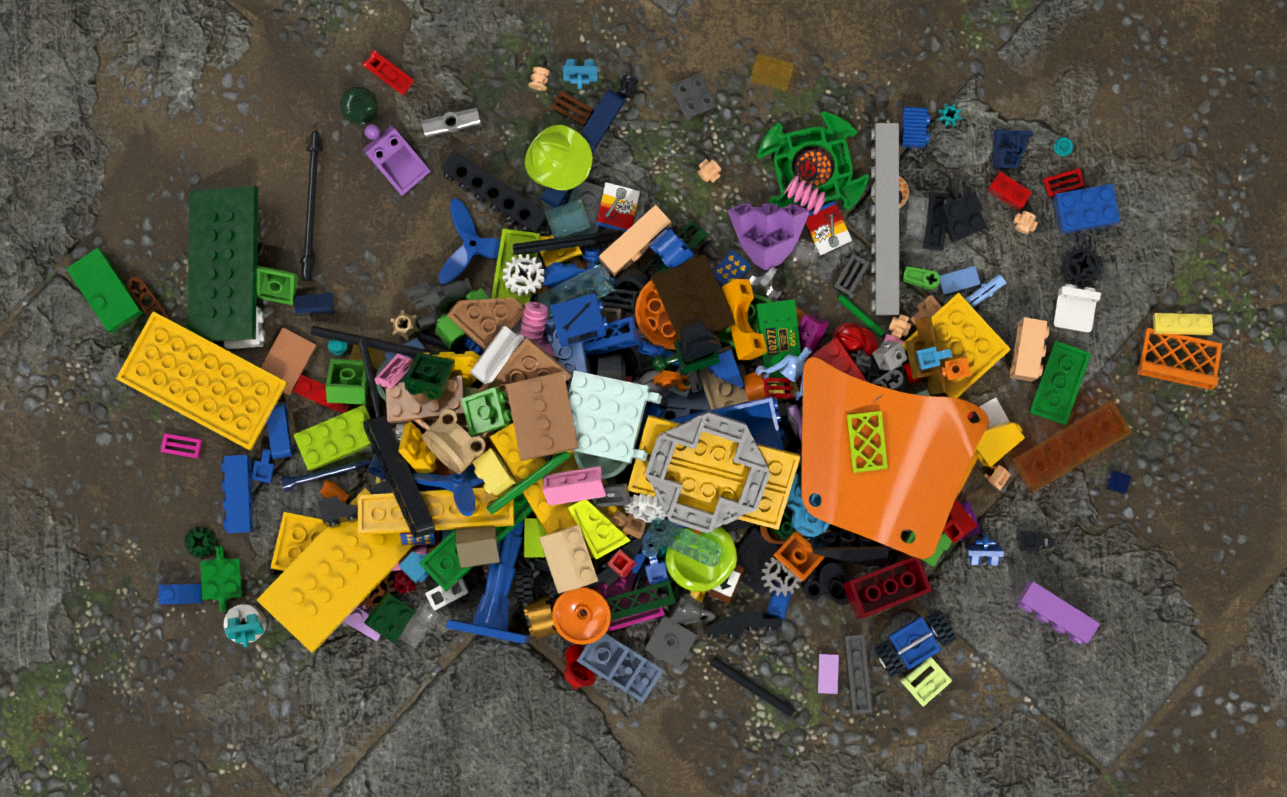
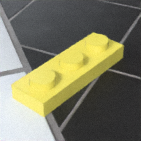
[1153,313,1213,335]

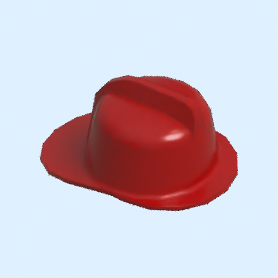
[832,323,877,356]
[564,644,595,689]

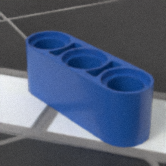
[267,401,293,459]

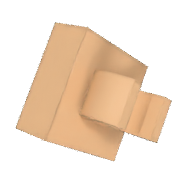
[984,465,1011,490]

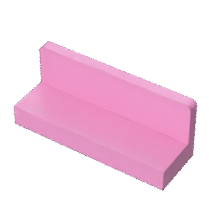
[543,466,606,505]

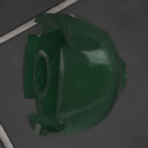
[340,87,378,125]

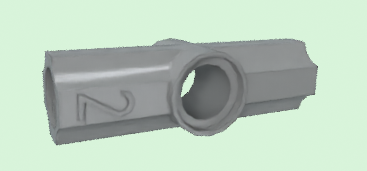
[421,108,481,137]

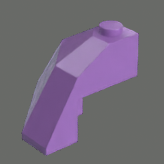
[728,204,809,270]

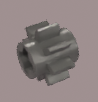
[850,350,871,373]

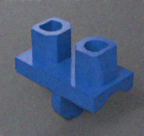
[966,534,1004,566]

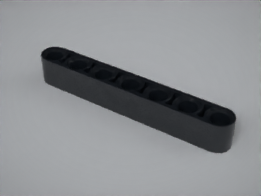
[363,415,435,538]

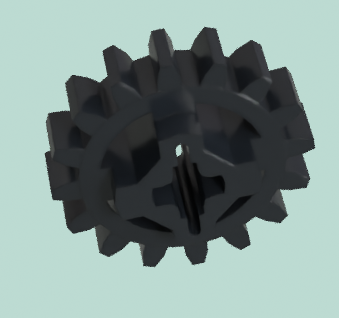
[1060,245,1103,287]

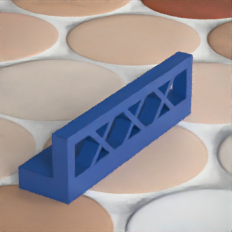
[583,317,643,358]

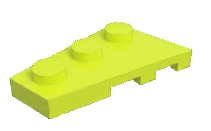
[568,500,631,559]

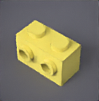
[472,448,517,497]

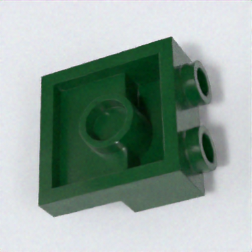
[404,352,455,400]

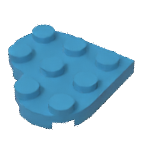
[786,473,829,537]

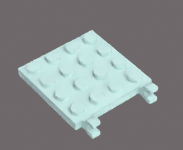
[569,371,662,464]

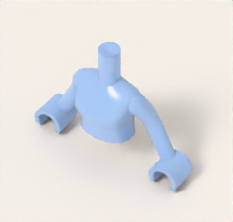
[756,347,812,404]

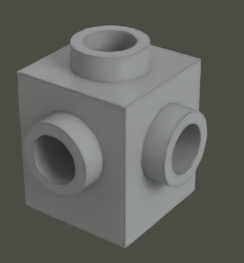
[873,340,908,371]

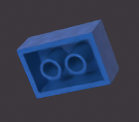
[1053,184,1120,235]

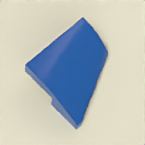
[542,262,594,298]

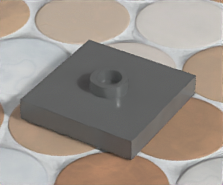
[645,616,697,668]

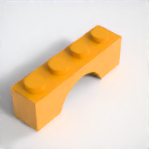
[721,279,767,360]

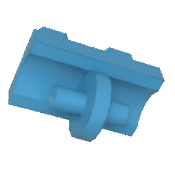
[563,59,598,89]

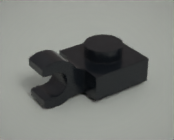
[1019,531,1054,552]

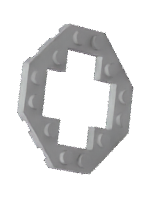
[645,411,770,533]

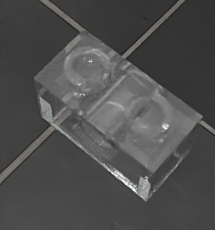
[903,196,929,240]

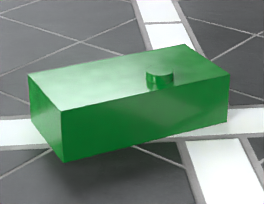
[66,248,144,334]

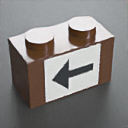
[708,564,746,604]

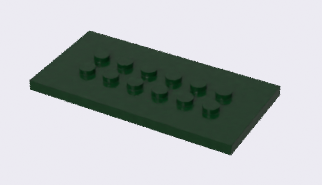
[187,186,258,342]

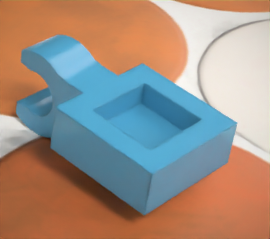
[916,346,952,370]

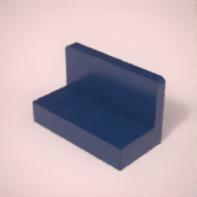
[293,293,334,316]

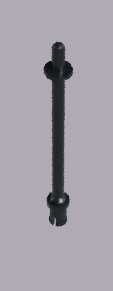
[300,130,323,281]

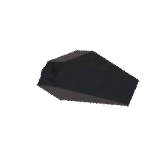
[809,529,889,566]

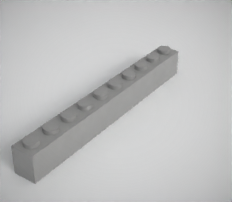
[871,123,899,316]

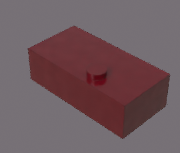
[842,556,932,620]

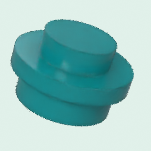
[1054,137,1073,157]
[328,339,347,356]

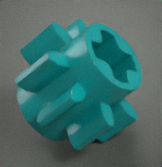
[938,104,961,127]

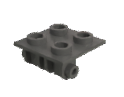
[669,74,717,121]

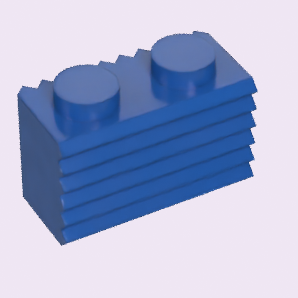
[901,107,931,149]

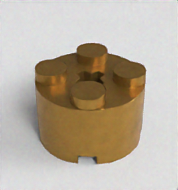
[523,596,559,639]

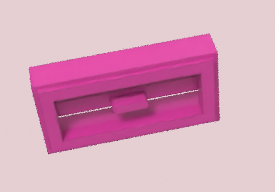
[160,433,203,459]

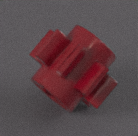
[393,570,419,593]

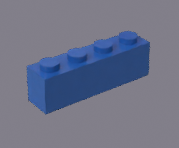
[221,455,253,534]

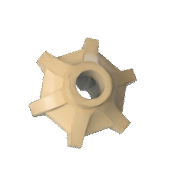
[390,310,419,340]

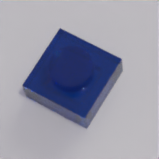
[1106,470,1131,495]

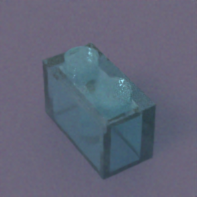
[545,199,591,238]

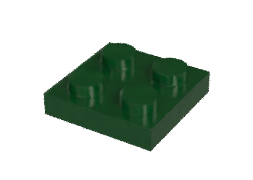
[364,591,417,643]

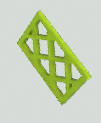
[847,411,888,473]

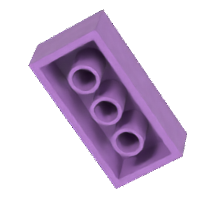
[1016,582,1100,645]

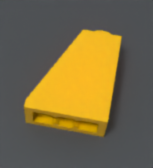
[974,422,1025,467]

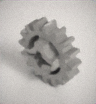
[761,557,802,597]

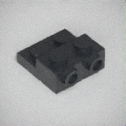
[937,190,987,243]

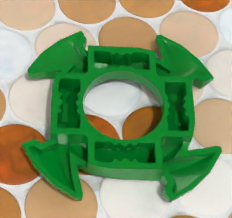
[757,111,869,211]

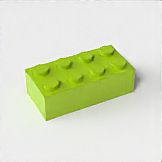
[294,405,372,471]

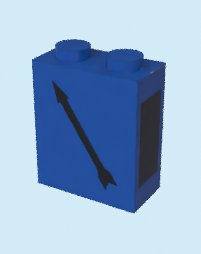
[550,294,608,348]

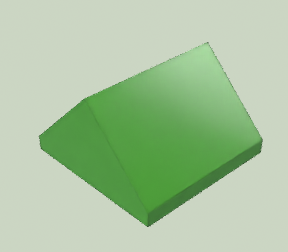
[257,266,299,305]

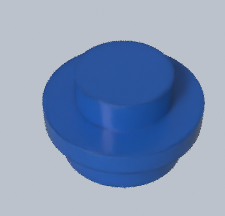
[583,248,601,263]

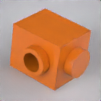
[941,357,971,380]

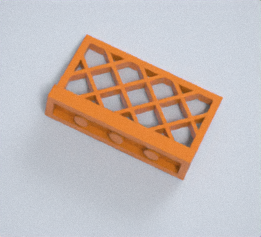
[1137,328,1222,390]

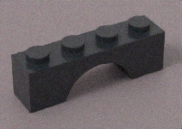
[318,481,393,528]

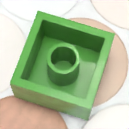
[326,359,369,405]

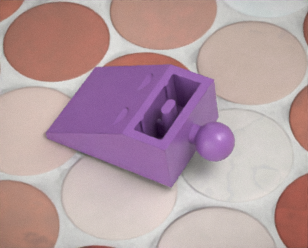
[362,124,431,196]

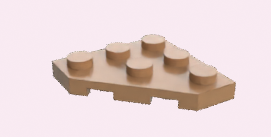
[446,298,525,351]

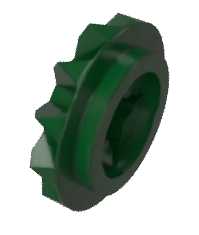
[184,527,215,557]

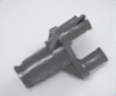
[404,277,473,331]

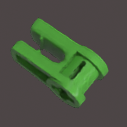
[903,266,940,290]

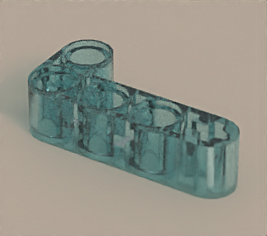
[642,518,722,567]

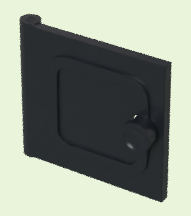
[736,526,782,597]

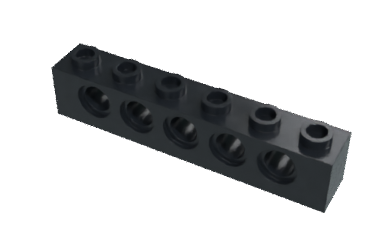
[441,150,549,233]

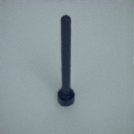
[281,458,372,492]

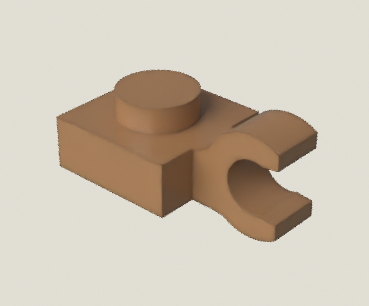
[909,295,942,327]
[610,511,646,539]

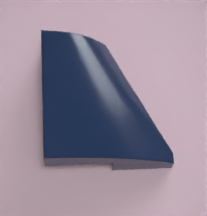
[993,130,1033,169]

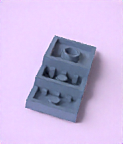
[577,633,664,703]

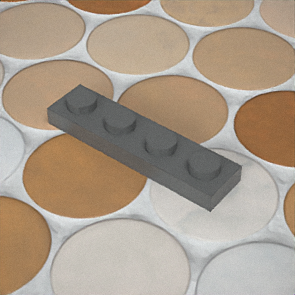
[844,634,872,714]

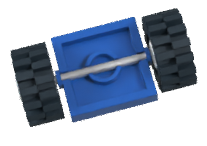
[874,609,957,678]

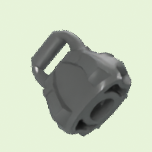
[669,593,716,625]

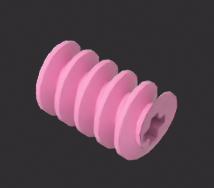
[784,175,827,215]
[519,302,549,344]

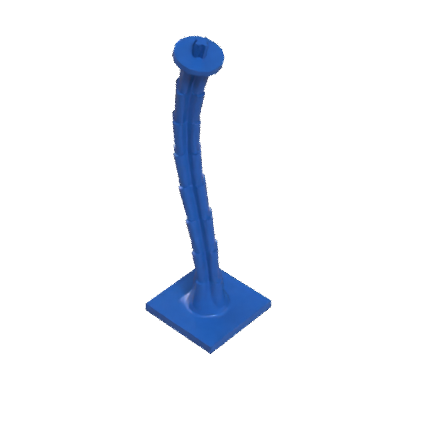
[446,520,530,644]

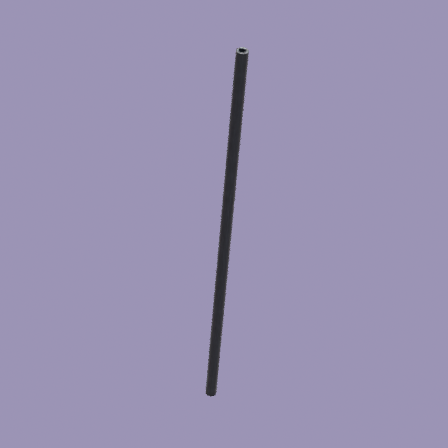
[311,326,668,410]

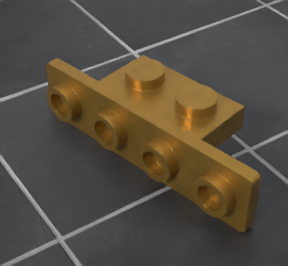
[905,317,946,395]

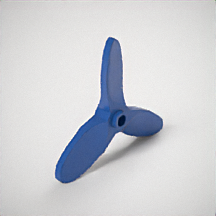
[438,198,501,285]
[412,464,483,516]

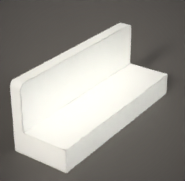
[470,326,525,384]

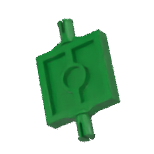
[200,546,242,612]

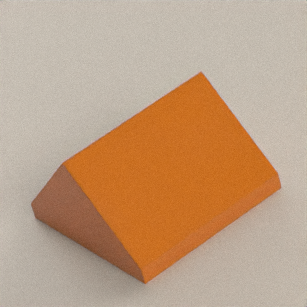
[773,531,825,581]

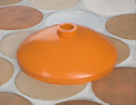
[552,587,611,645]

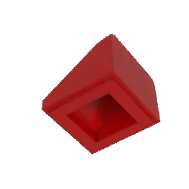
[607,549,637,578]

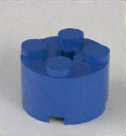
[649,226,694,268]

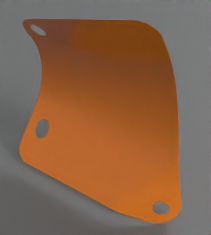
[802,357,989,559]

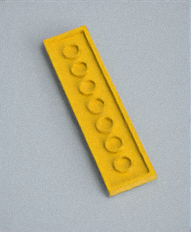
[358,487,515,535]

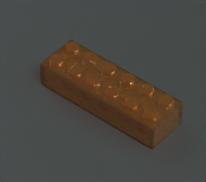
[1010,400,1132,493]

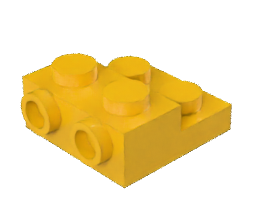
[398,422,437,474]

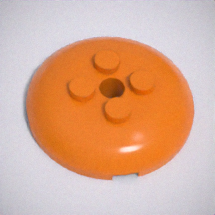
[635,280,678,350]

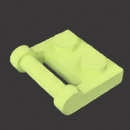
[900,657,952,707]

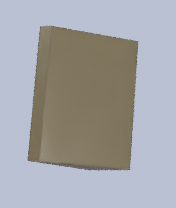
[456,526,500,568]

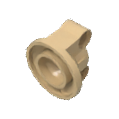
[422,410,485,474]

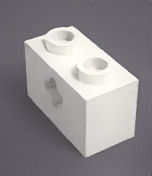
[425,577,470,611]

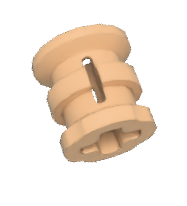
[528,67,550,91]

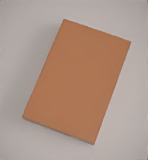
[261,327,317,396]

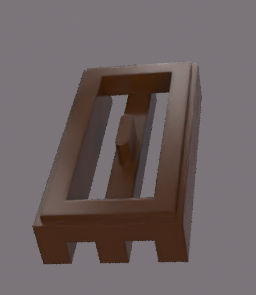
[551,91,593,126]

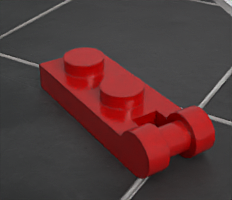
[361,50,415,96]

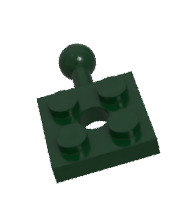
[652,340,720,374]

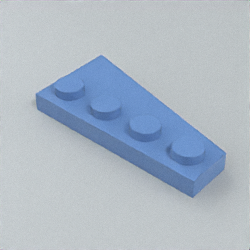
[544,318,589,385]

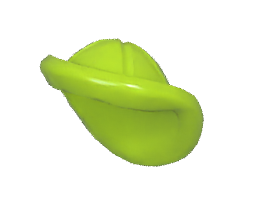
[525,125,592,190]
[665,526,737,592]

